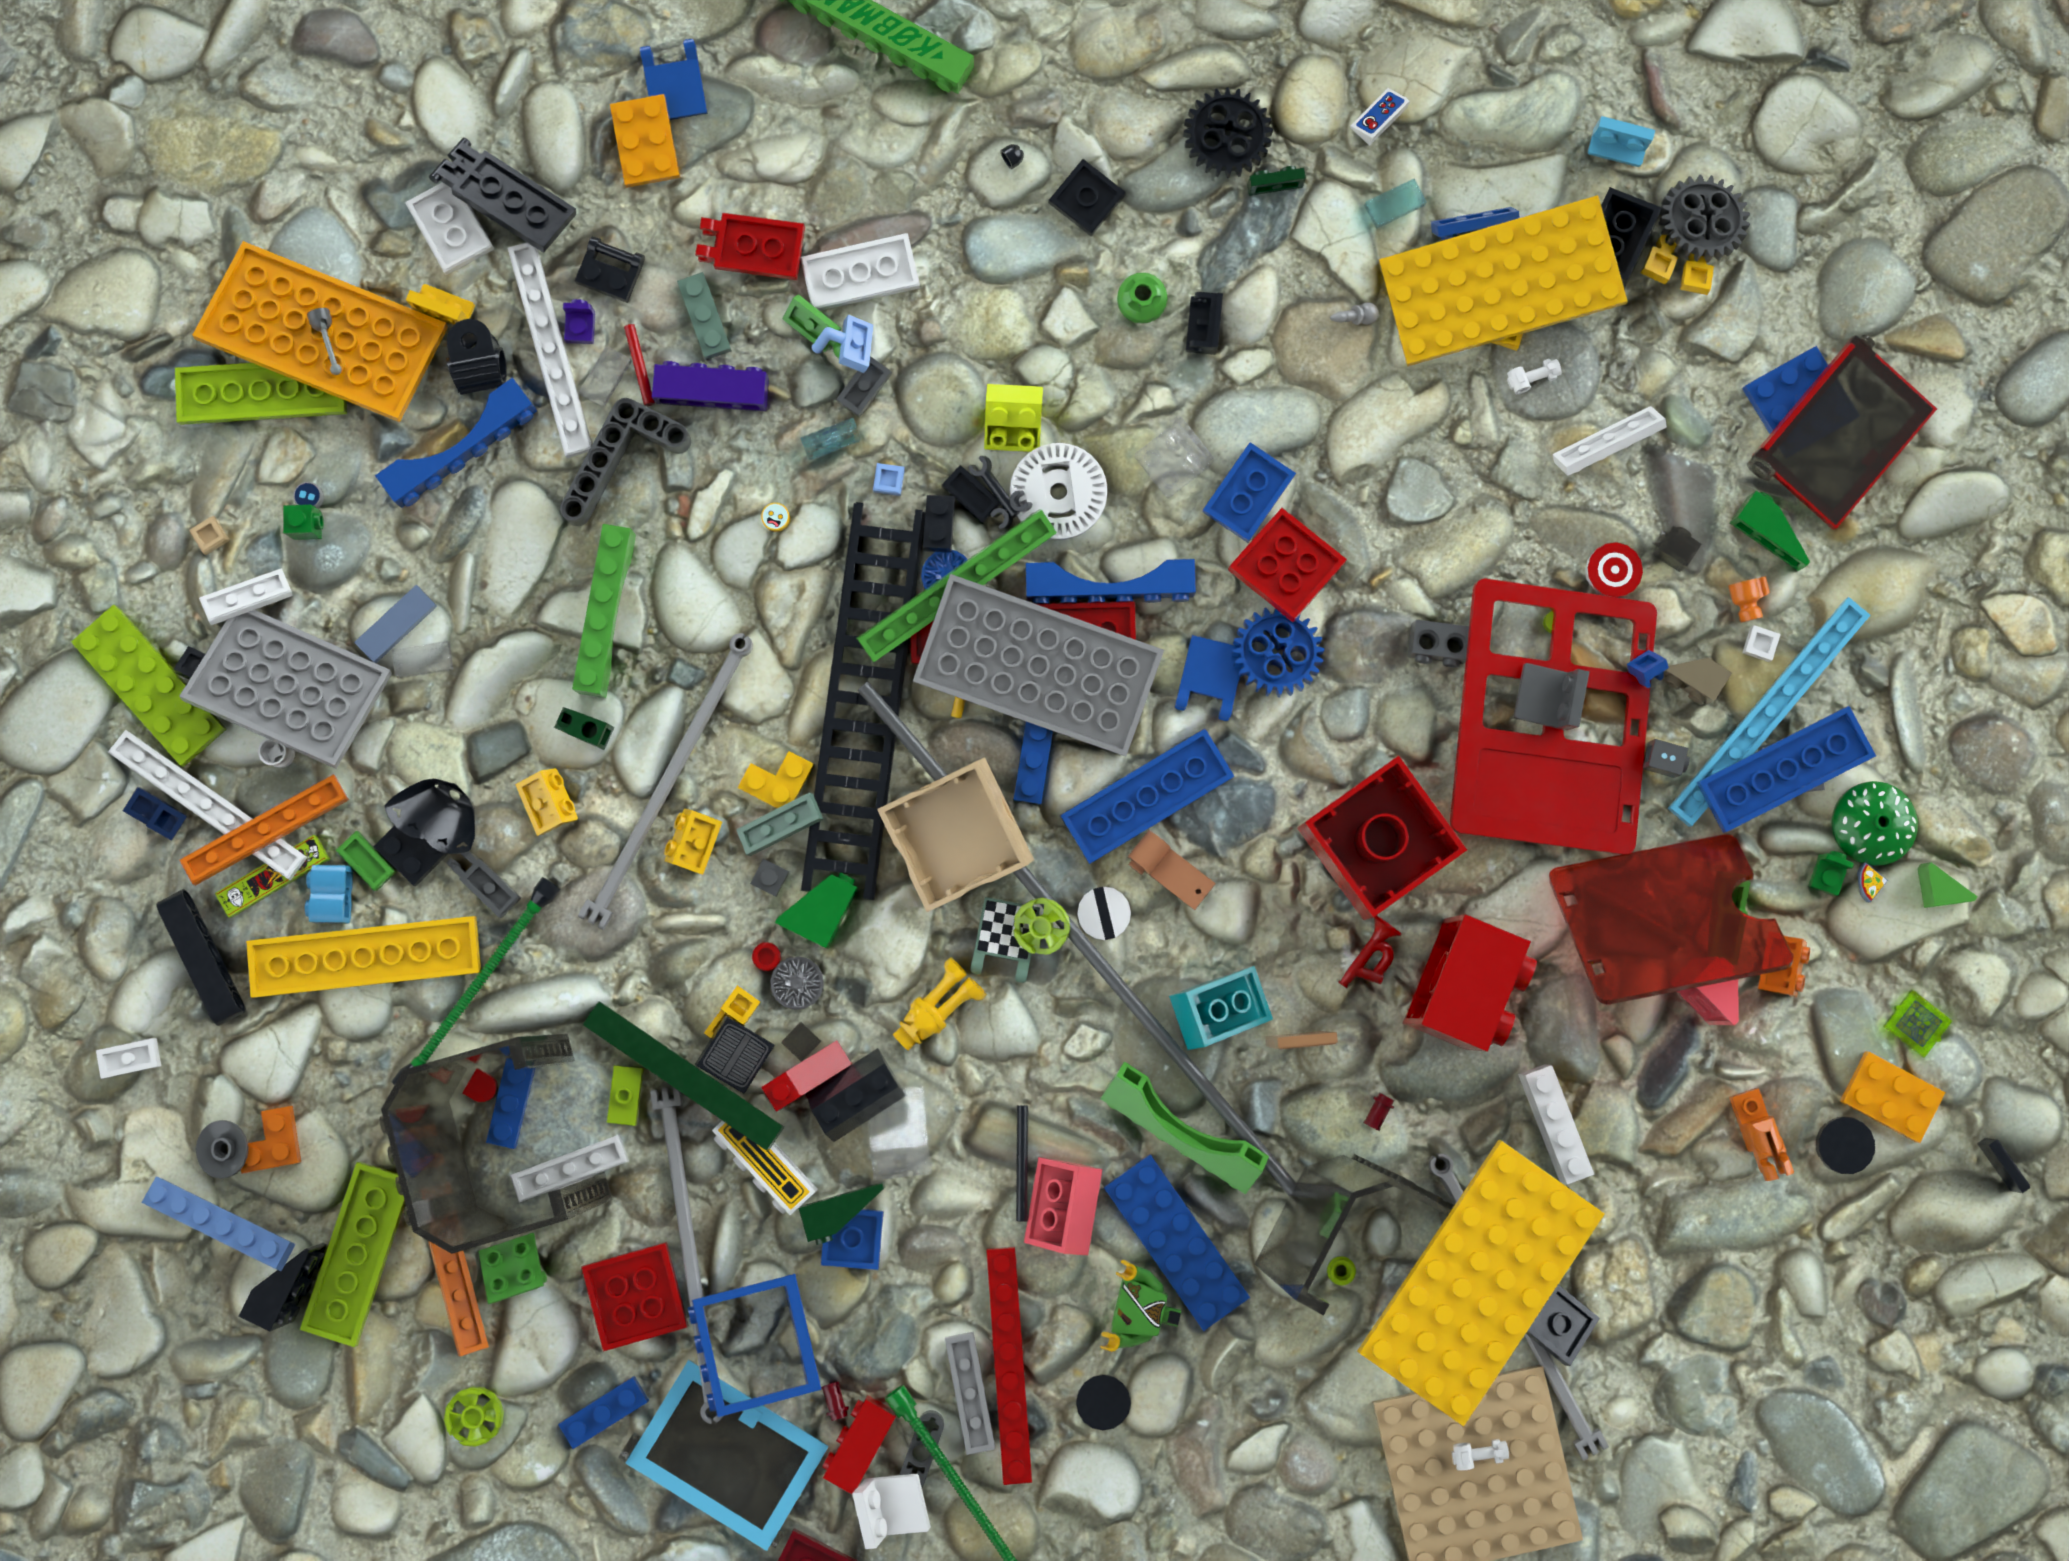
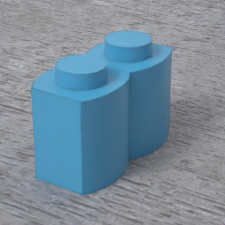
[305,865,353,924]

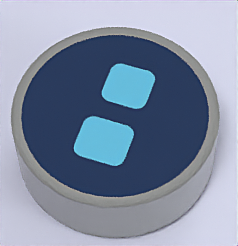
[293,482,324,509]

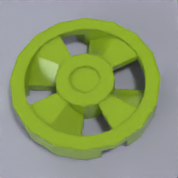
[1013,898,1070,955]
[444,1386,504,1447]

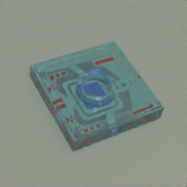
[801,418,861,460]

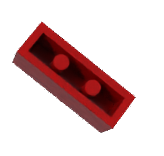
[822,1395,896,1494]

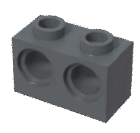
[1408,620,1469,667]

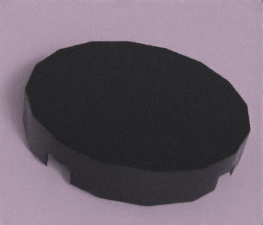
[1816,1117,1875,1174]

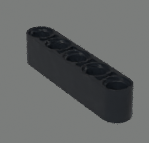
[156,889,246,1026]

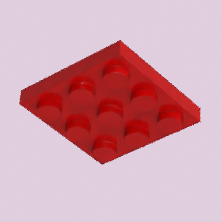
[1228,508,1347,622]
[581,1242,689,1352]

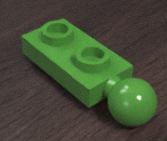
[782,294,842,359]

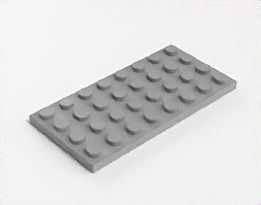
[913,574,1164,756]

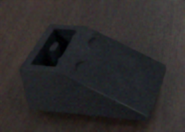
[238,1243,327,1332]

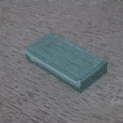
[1364,179,1427,229]

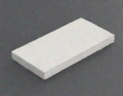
[800,233,920,311]

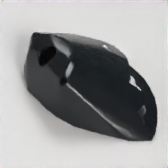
[384,778,475,854]

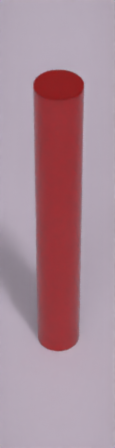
[624,324,655,407]

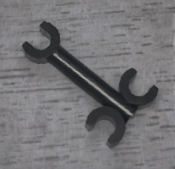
[968,456,1033,529]

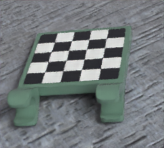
[971,897,1040,983]

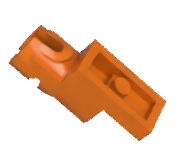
[1729,1088,1794,1181]

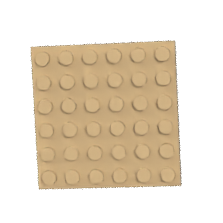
[1373,1365,1583,1561]

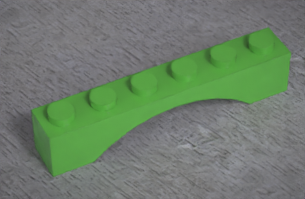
[572,524,636,698]
[1100,1061,1269,1194]

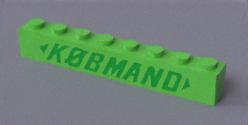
[780,0,974,94]

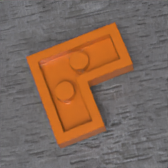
[241,1106,301,1174]

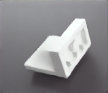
[852,1474,931,1549]

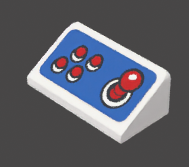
[1350,88,1410,146]

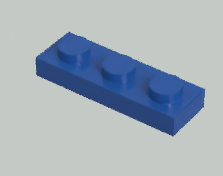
[1431,207,1520,240]
[1013,721,1053,805]
[486,1058,537,1149]
[558,1376,649,1449]

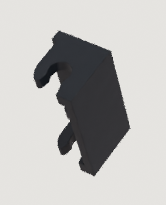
[1185,292,1223,355]

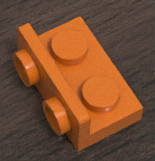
[1758,933,1811,998]

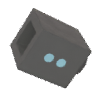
[1643,739,1690,778]

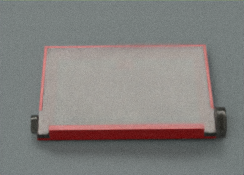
[1747,335,1937,530]

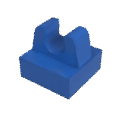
[1627,650,1669,688]

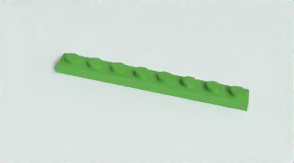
[856,509,1057,662]

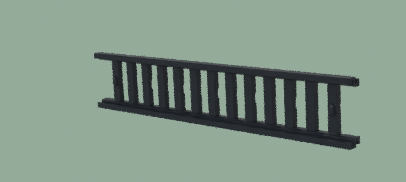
[801,502,925,900]

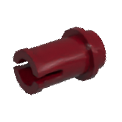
[1363,1092,1395,1131]
[821,1381,849,1421]

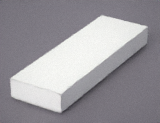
[199,568,293,625]

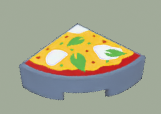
[1857,862,1888,903]

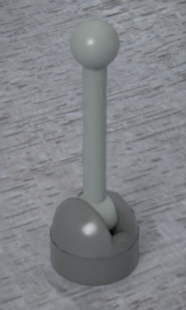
[307,308,342,375]

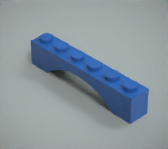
[375,377,537,508]
[1026,559,1196,604]

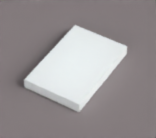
[405,182,494,275]

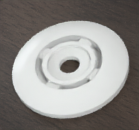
[1010,443,1107,540]

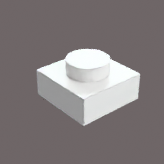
[1742,625,1781,662]

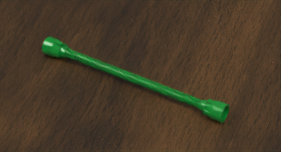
[885,1385,1018,1561]

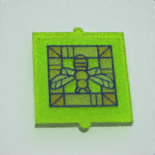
[1883,990,1952,1058]

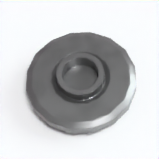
[770,956,824,1010]

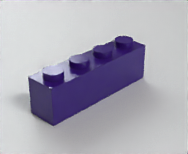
[652,361,769,411]

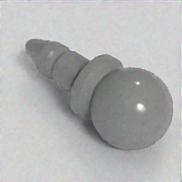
[1330,302,1379,325]

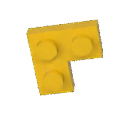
[737,751,815,808]

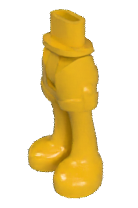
[893,957,987,1051]

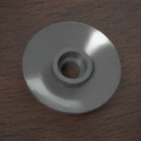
[196,1120,248,1178]

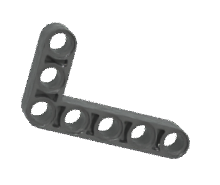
[560,398,691,526]

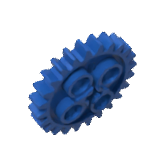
[1232,608,1324,698]

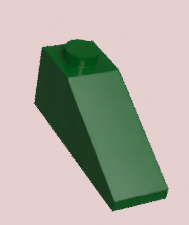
[1730,491,1810,571]

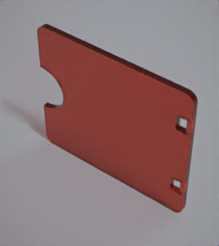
[1549,834,1793,1005]

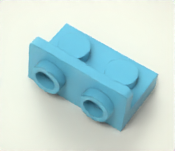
[1588,116,1655,167]

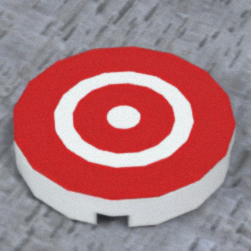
[1585,542,1643,598]

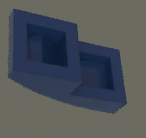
[122,787,188,841]

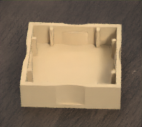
[877,757,1034,912]

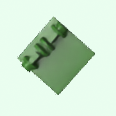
[479,1233,547,1304]

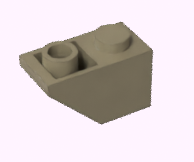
[1664,658,1732,705]

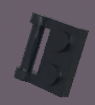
[574,236,645,303]

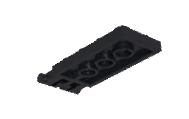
[429,137,576,253]

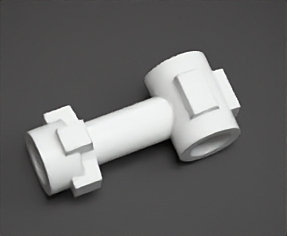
[1507,359,1562,395]
[1451,1439,1509,1470]

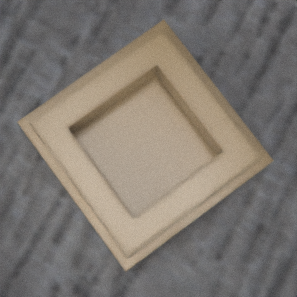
[189,516,230,555]

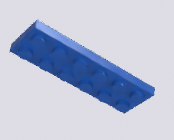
[1696,706,1876,833]
[1060,729,1235,864]
[1104,1154,1251,1331]

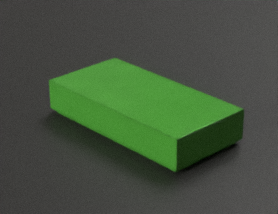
[336,831,397,891]

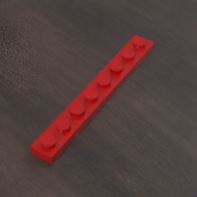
[986,1247,1032,1485]

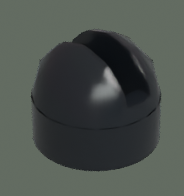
[1000,144,1024,169]

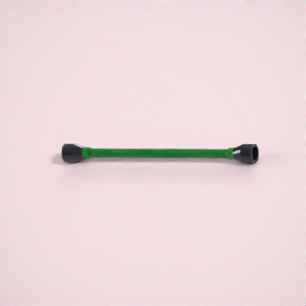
[391,877,561,1094]

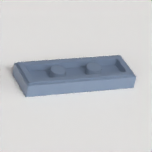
[354,585,437,663]

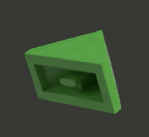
[1917,862,1978,908]

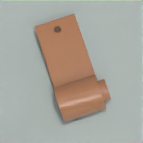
[1128,830,1216,910]

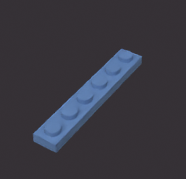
[141,1176,296,1271]

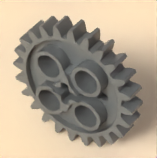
[1658,175,1750,263]

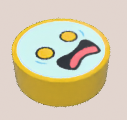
[761,503,790,532]

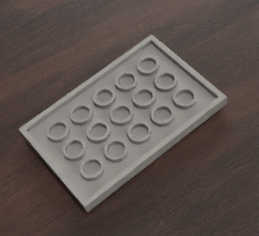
[180,610,392,769]

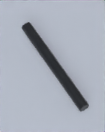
[1016,1105,1028,1222]

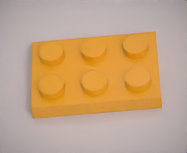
[610,94,680,188]
[1840,1051,1946,1143]

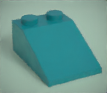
[1169,966,1273,1050]

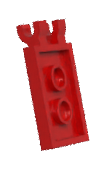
[695,213,805,280]

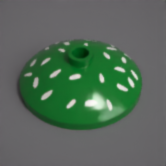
[1832,781,1918,866]

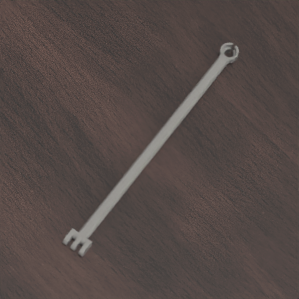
[578,633,753,930]
[650,1087,723,1424]
[1428,1153,1609,1461]

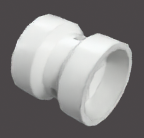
[258,739,295,768]

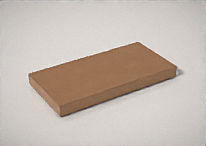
[1265,1031,1338,1049]

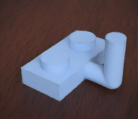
[812,315,873,373]

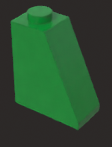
[775,872,859,949]

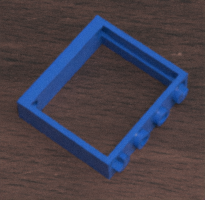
[687,1274,822,1417]

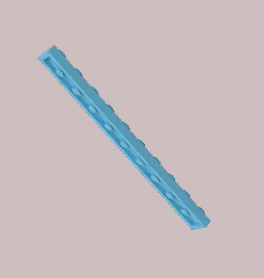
[1667,597,1870,827]

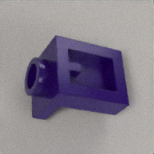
[563,299,595,344]

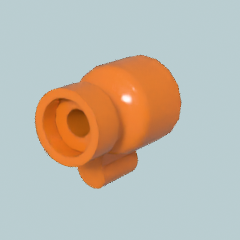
[1728,576,1770,623]

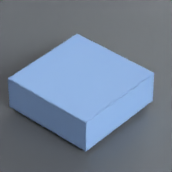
[873,463,905,496]

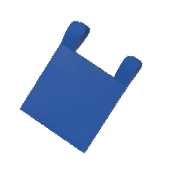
[640,39,708,120]
[1175,635,1242,721]

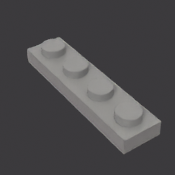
[945,1331,995,1455]

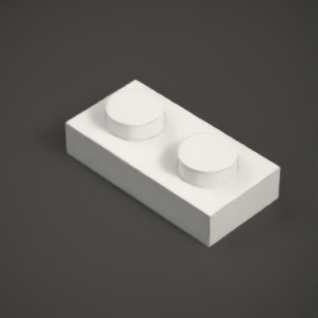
[96,1038,161,1079]

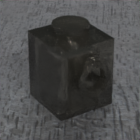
[1651,526,1702,572]

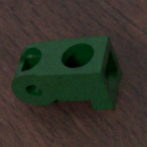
[554,707,614,750]

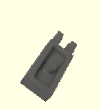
[446,845,522,918]

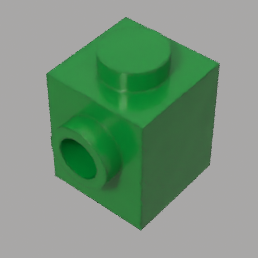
[283,505,324,540]

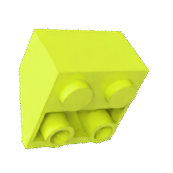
[984,384,1043,452]

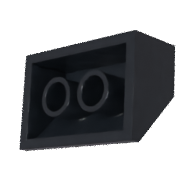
[1601,187,1662,290]
[806,1048,907,1142]

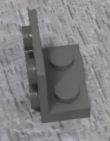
[1514,663,1589,731]

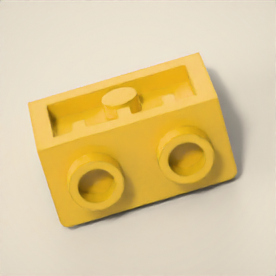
[406,284,475,325]
[515,768,578,836]
[664,808,722,875]

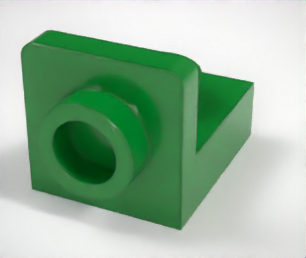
[1808,851,1854,896]

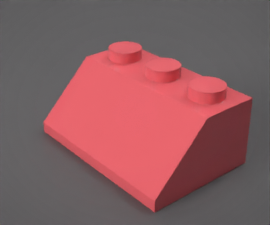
[1669,958,1739,1025]
[1024,1157,1103,1256]

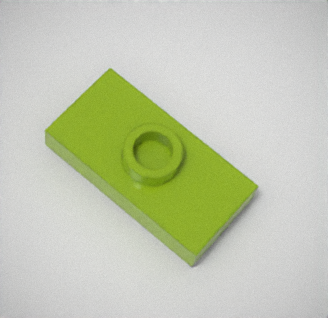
[606,1065,644,1126]

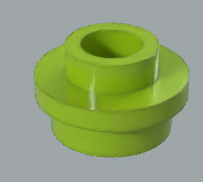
[1327,1256,1356,1286]

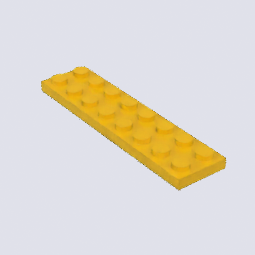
[246,916,481,998]

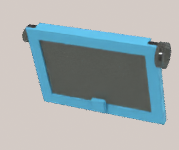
[619,1360,829,1551]

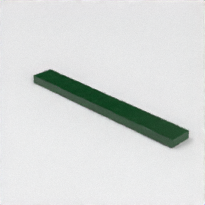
[583,1001,784,1151]

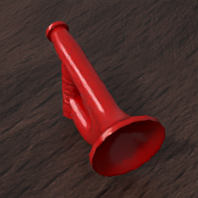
[1338,915,1402,988]

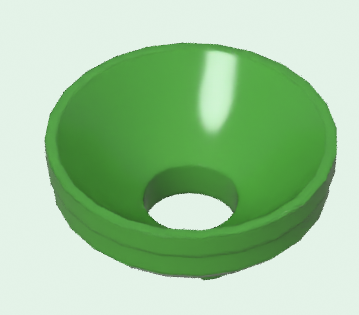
[1117,273,1167,324]

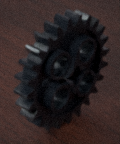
[1183,87,1273,178]

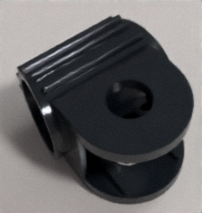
[446,319,507,395]

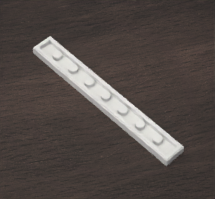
[508,242,592,458]
[108,730,307,881]

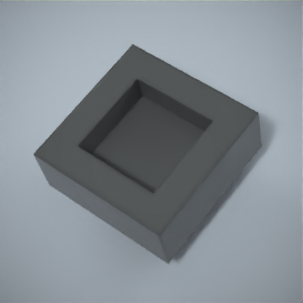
[750,859,789,897]

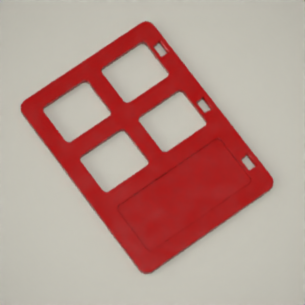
[1450,578,1657,855]

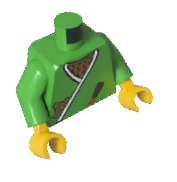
[1100,1260,1181,1352]

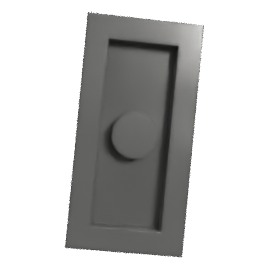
[836,356,892,418]

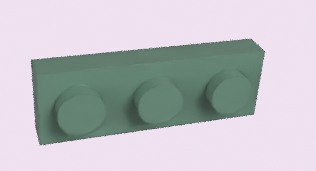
[677,272,732,360]
[736,793,823,856]

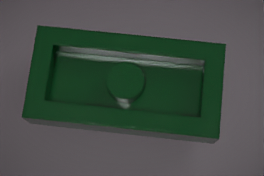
[1247,166,1306,196]

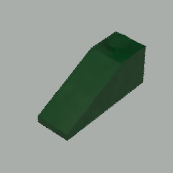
[798,1182,886,1245]

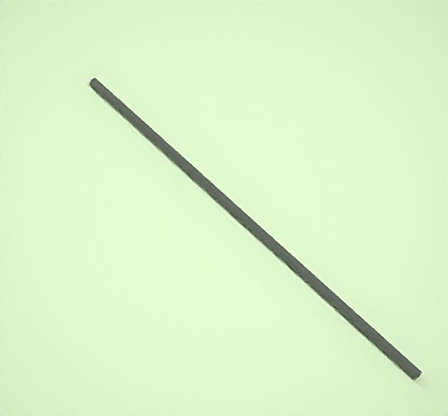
[858,682,1313,1212]

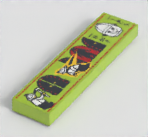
[215,835,330,918]

